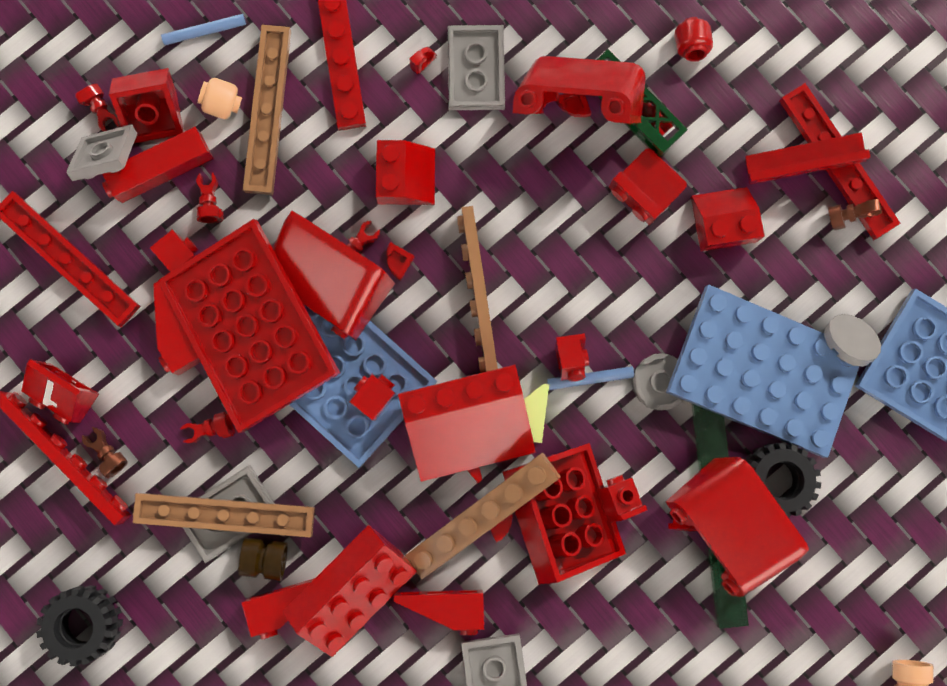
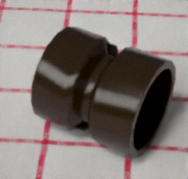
[238,537,288,581]

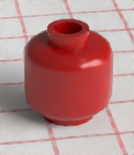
[675,17,713,62]

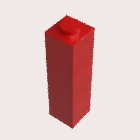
[102,126,214,203]

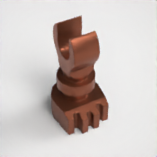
[828,199,882,230]
[82,427,128,478]

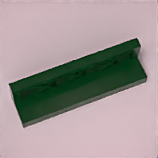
[597,49,688,158]

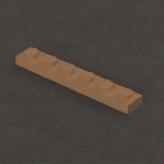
[243,25,291,195]
[457,206,498,373]
[405,453,561,580]
[133,493,315,537]

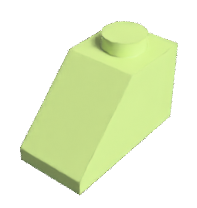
[524,384,549,443]

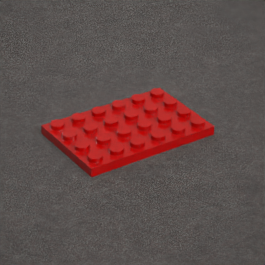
[158,219,340,433]

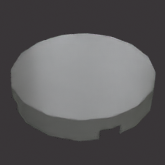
[824,314,881,367]
[632,353,684,411]

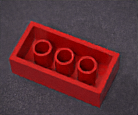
[282,525,417,657]

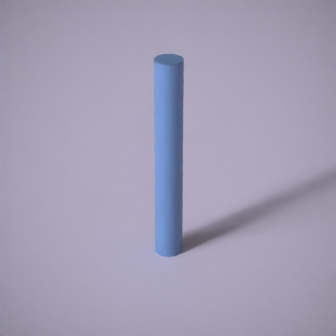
[161,14,246,45]
[547,366,634,390]

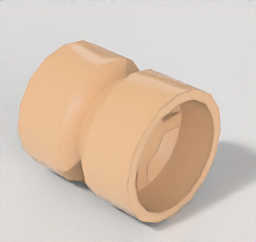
[892,660,934,686]

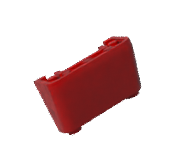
[512,56,646,124]
[273,211,395,340]
[666,457,809,597]

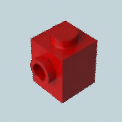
[150,229,199,272]
[349,374,397,421]

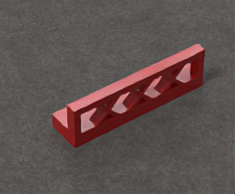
[745,132,871,185]

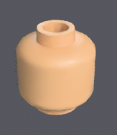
[197,78,242,119]

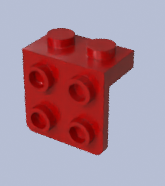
[609,148,687,226]

